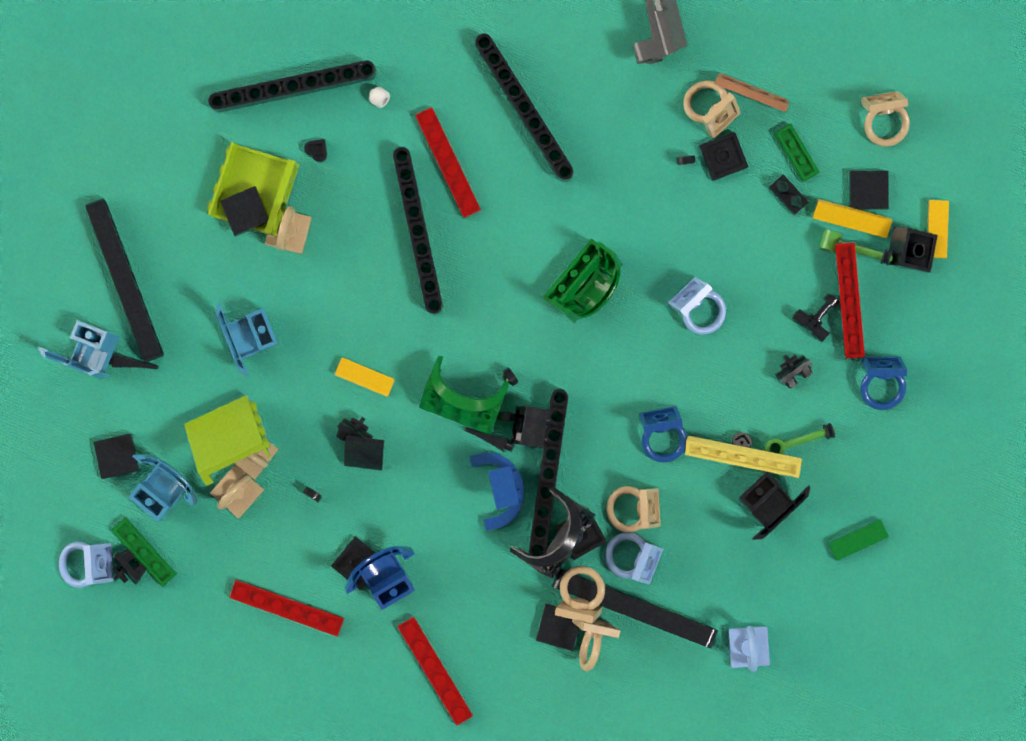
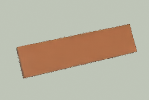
[715,73,789,112]

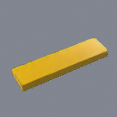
[813,199,892,238]

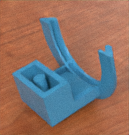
[215,303,278,376]
[38,320,119,379]
[128,454,197,522]

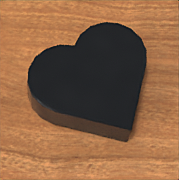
[304,139,327,163]

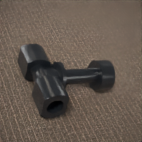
[792,293,840,343]

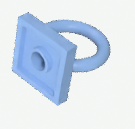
[668,277,726,335]
[605,532,663,585]
[59,542,114,588]
[728,626,770,673]

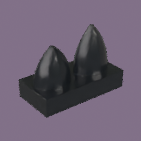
[768,174,809,215]

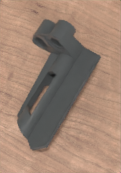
[633,0,688,64]

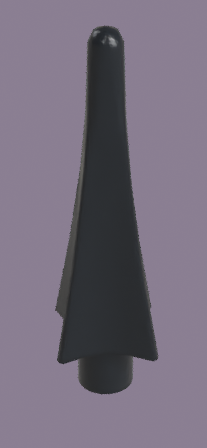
[108,354,159,369]
[464,427,515,452]

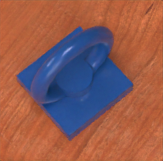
[860,357,907,410]
[639,406,687,463]

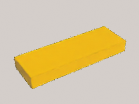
[927,200,949,259]
[335,357,395,397]

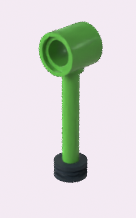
[819,229,893,266]
[763,423,835,455]

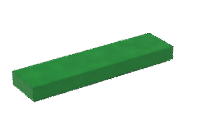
[111,517,177,587]

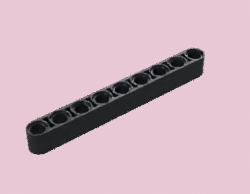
[475,33,573,182]
[208,60,376,112]
[393,147,443,315]
[85,198,164,363]
[529,389,568,557]
[552,569,718,649]

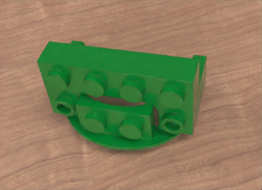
[542,239,623,324]
[419,356,510,435]

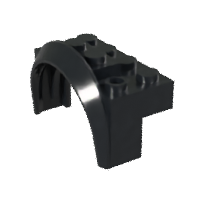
[510,487,595,579]

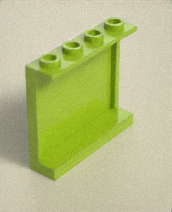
[207,142,300,237]
[184,395,271,486]

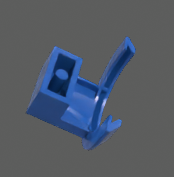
[469,452,524,531]
[345,546,415,610]

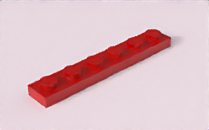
[415,107,481,218]
[835,242,865,359]
[229,579,345,637]
[397,616,473,726]

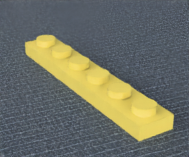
[685,436,802,478]

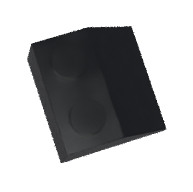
[889,227,938,273]
[511,406,550,448]

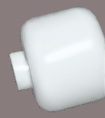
[369,87,390,108]

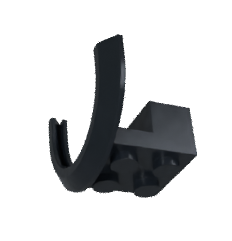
[738,472,810,541]

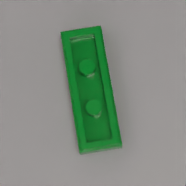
[774,123,820,183]
[828,519,889,561]

